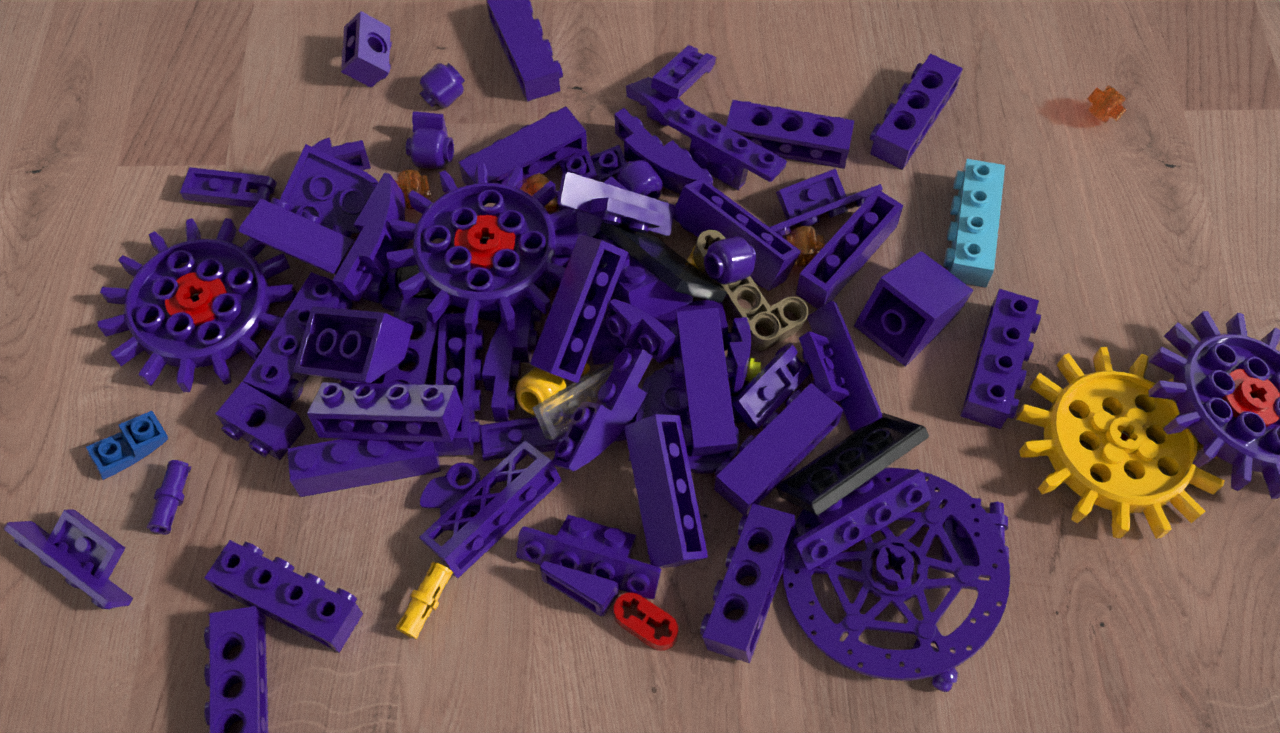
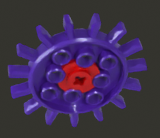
[386,162,578,334]
[97,218,297,392]
[1148,311,1280,499]

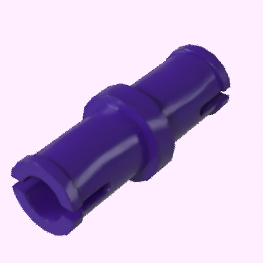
[147,460,191,535]

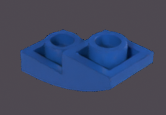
[86,411,168,480]

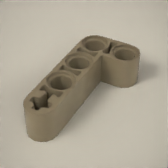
[693,230,808,351]

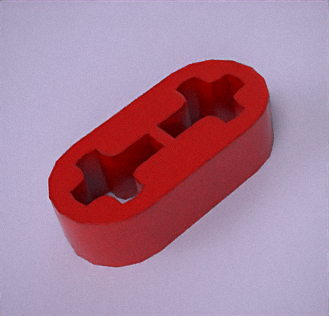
[614,592,678,651]

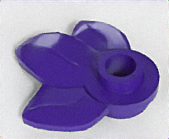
[420,462,491,531]

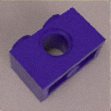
[341,11,392,88]
[215,382,305,460]

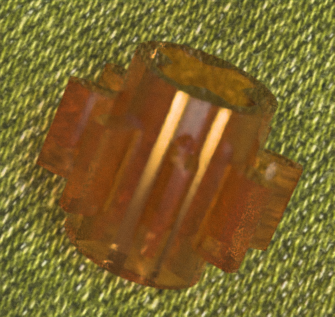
[1087,85,1127,124]
[395,169,431,209]
[786,226,825,267]

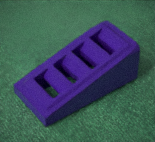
[540,561,619,617]

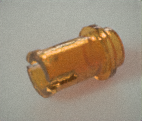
[526,174,559,215]

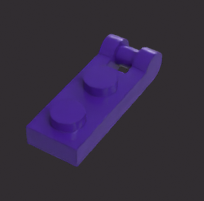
[651,45,716,99]
[180,167,277,209]
[731,343,811,430]

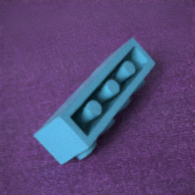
[943,159,1005,288]

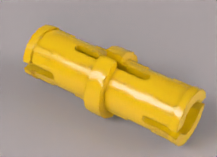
[395,561,453,639]

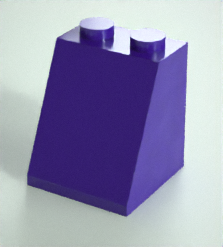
[854,251,974,367]

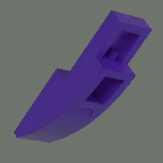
[614,108,713,194]
[332,173,405,301]
[482,298,542,422]
[552,347,653,471]

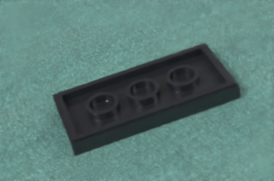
[599,222,727,303]
[776,413,929,516]

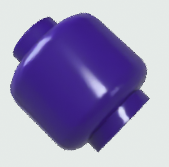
[419,63,465,108]
[406,128,454,169]
[616,160,663,200]
[704,236,756,285]

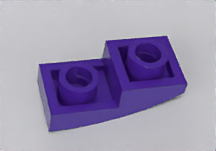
[626,77,685,126]
[559,145,626,183]
[605,299,676,363]
[725,317,751,392]

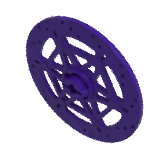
[783,468,1010,681]

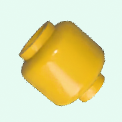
[515,367,567,416]

